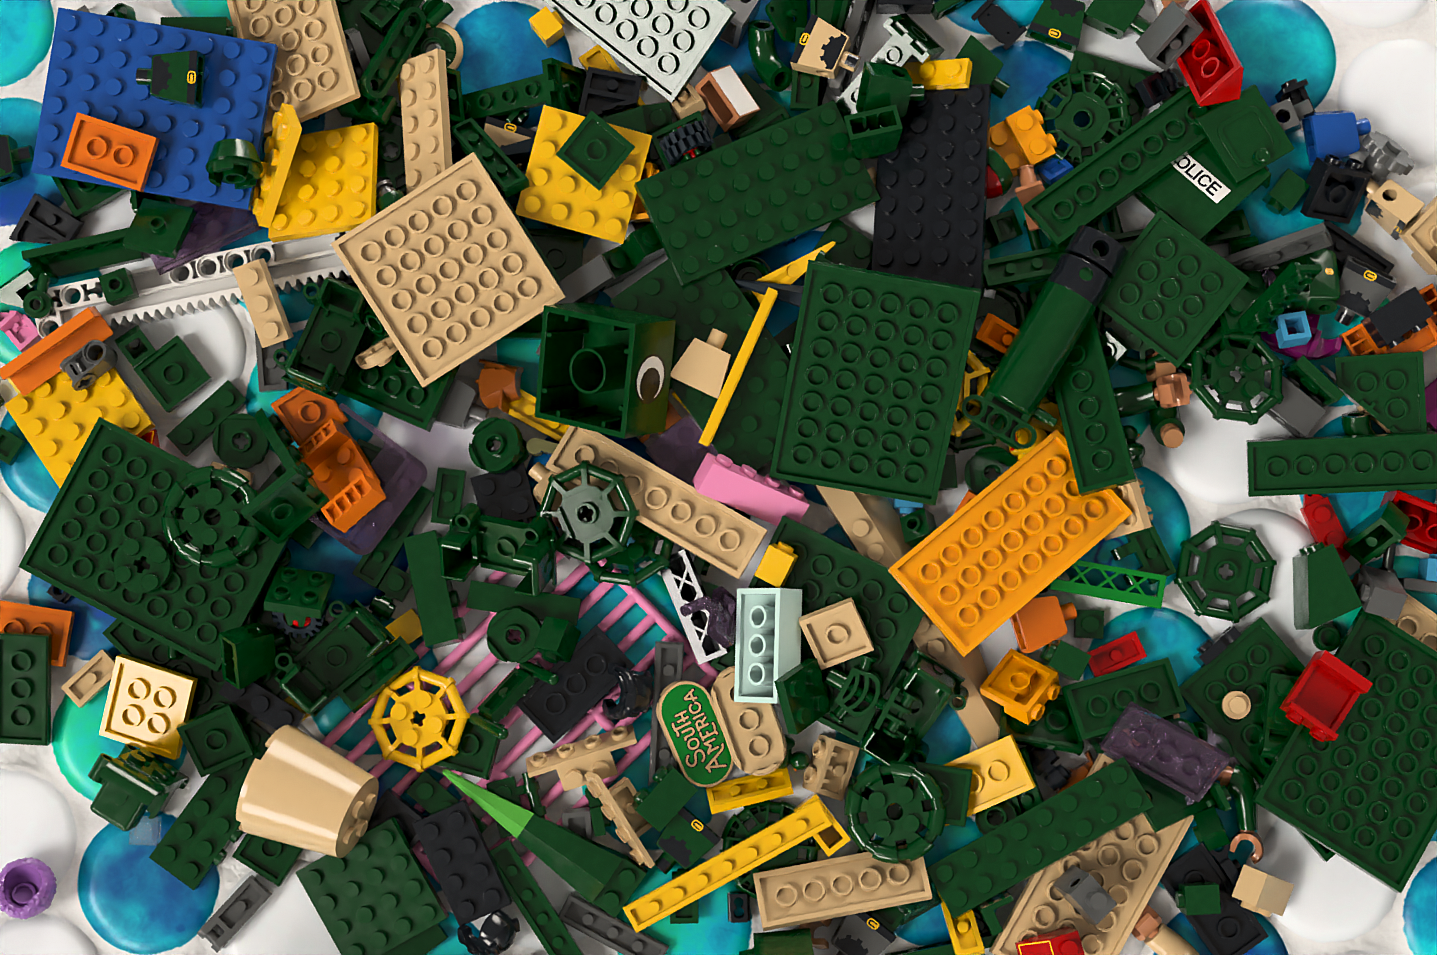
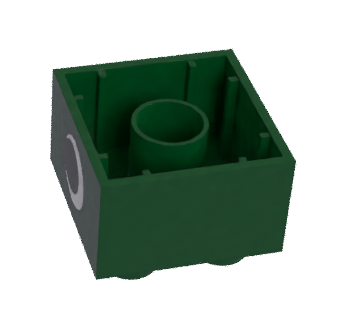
[535,302,676,439]

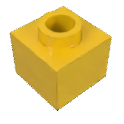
[529,6,565,48]

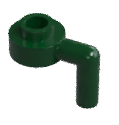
[23,272,59,319]

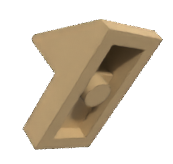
[665,83,706,121]

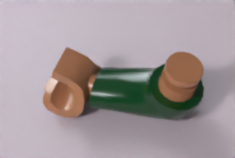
[1113,373,1193,418]
[1210,762,1264,864]

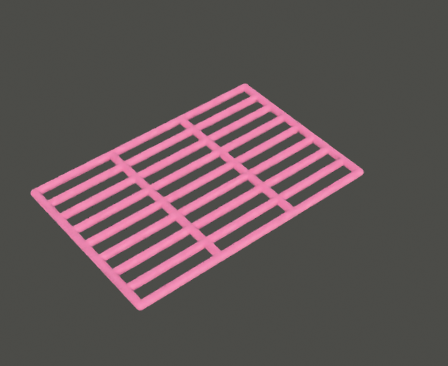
[320,525,719,884]

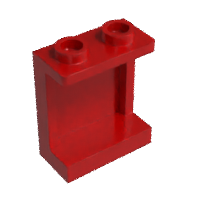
[1279,650,1373,742]

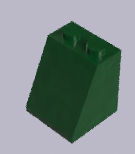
[1293,542,1363,630]

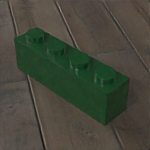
[403,530,466,649]

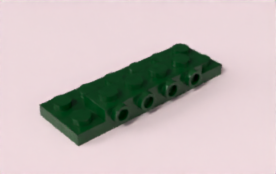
[149,721,272,891]

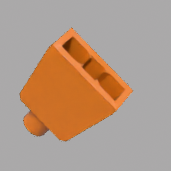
[1010,595,1077,654]

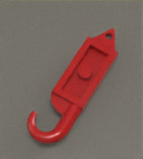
[1300,494,1362,582]

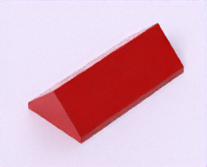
[1176,0,1244,107]
[1380,490,1437,554]

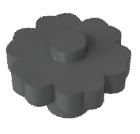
[1362,131,1414,182]

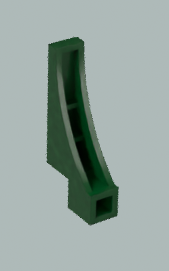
[600,223,665,292]

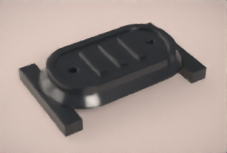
[971,0,1027,51]

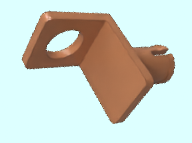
[1015,165,1045,231]

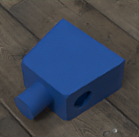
[1302,110,1371,166]

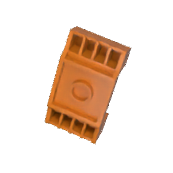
[1339,283,1437,356]
[297,418,386,533]

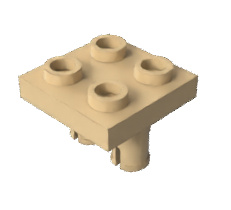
[1104,473,1153,541]

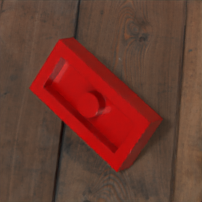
[1086,631,1147,678]

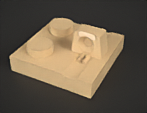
[799,597,874,670]

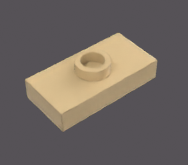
[61,649,116,708]

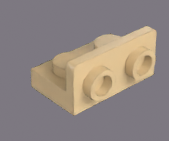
[802,734,860,801]

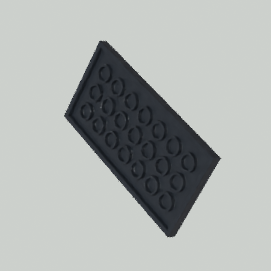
[871,84,991,299]

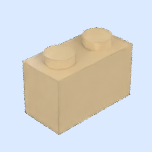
[1232,864,1294,918]

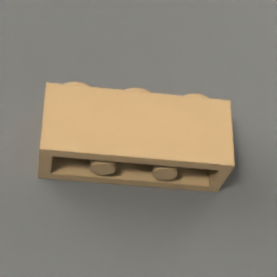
[232,258,294,348]

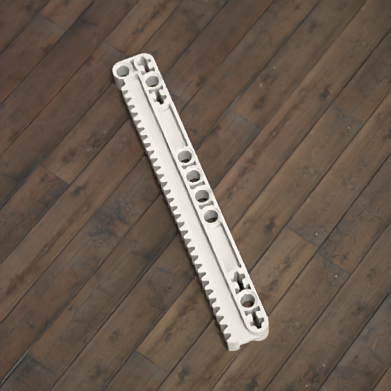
[33,231,352,338]

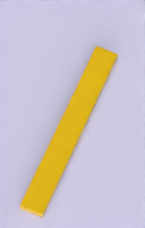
[623,798,833,933]

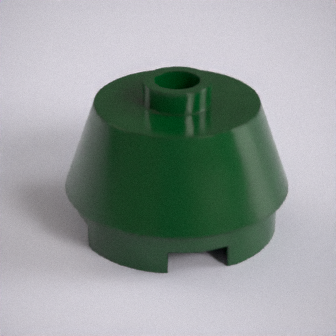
[205,139,263,189]

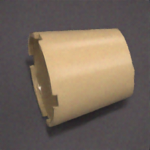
[236,725,379,858]

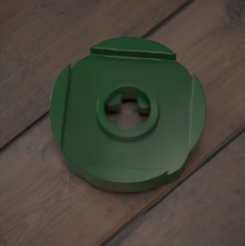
[212,413,270,469]
[469,417,525,474]
[964,446,1018,494]
[113,536,173,593]
[486,606,542,663]

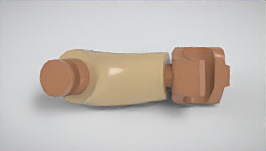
[1131,904,1200,955]

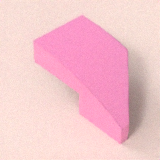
[0,311,43,353]

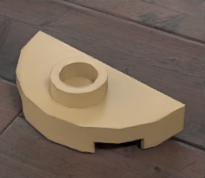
[354,336,398,369]

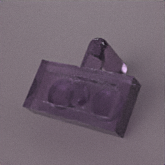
[680,586,737,649]

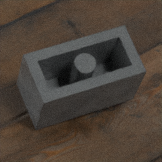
[1135,1,1204,71]
[1255,376,1326,438]
[1352,565,1408,620]

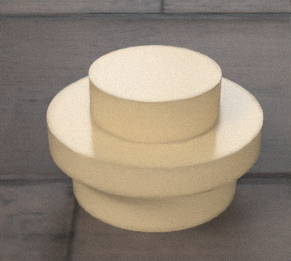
[1222,691,1251,719]

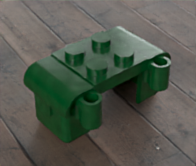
[273,277,369,400]
[439,503,557,597]
[274,599,396,717]
[861,647,969,765]
[88,744,189,831]

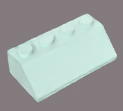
[734,588,802,704]

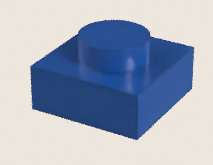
[1037,158,1074,186]

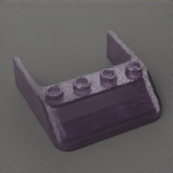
[308,403,428,555]

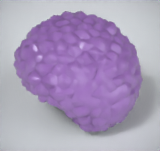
[0,857,57,919]

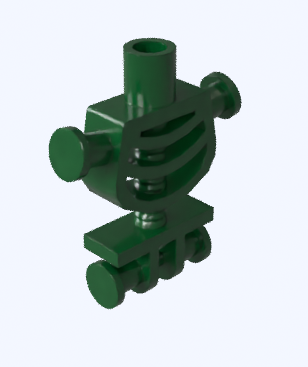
[825,654,919,739]

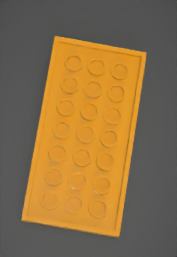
[888,429,1133,657]

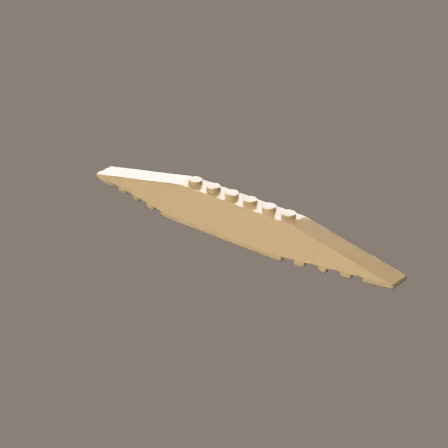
[814,485,1001,749]

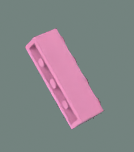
[692,453,810,526]

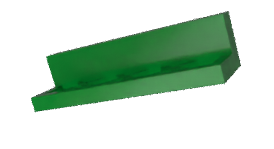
[1048,560,1167,609]

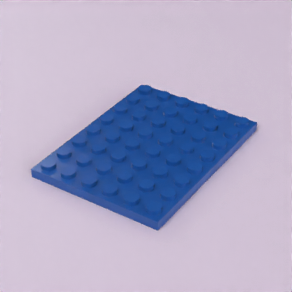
[31,7,279,211]

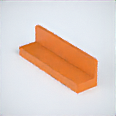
[0,306,114,396]

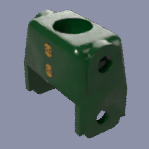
[1268,248,1341,315]

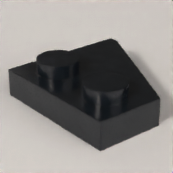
[578,67,642,117]
[9,193,84,244]

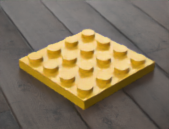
[515,105,652,244]
[268,122,378,243]
[4,351,156,488]

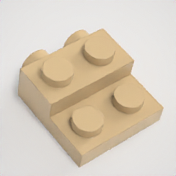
[1399,196,1437,275]

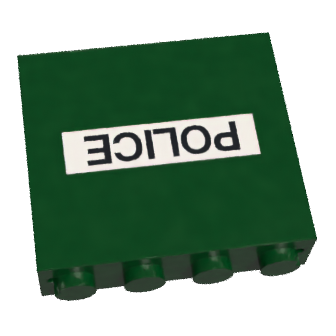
[1133,140,1271,244]

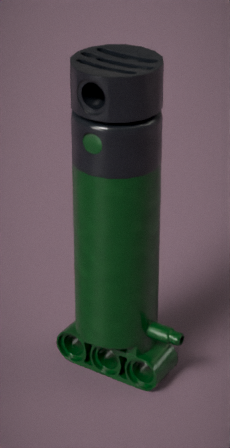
[959,225,1128,450]

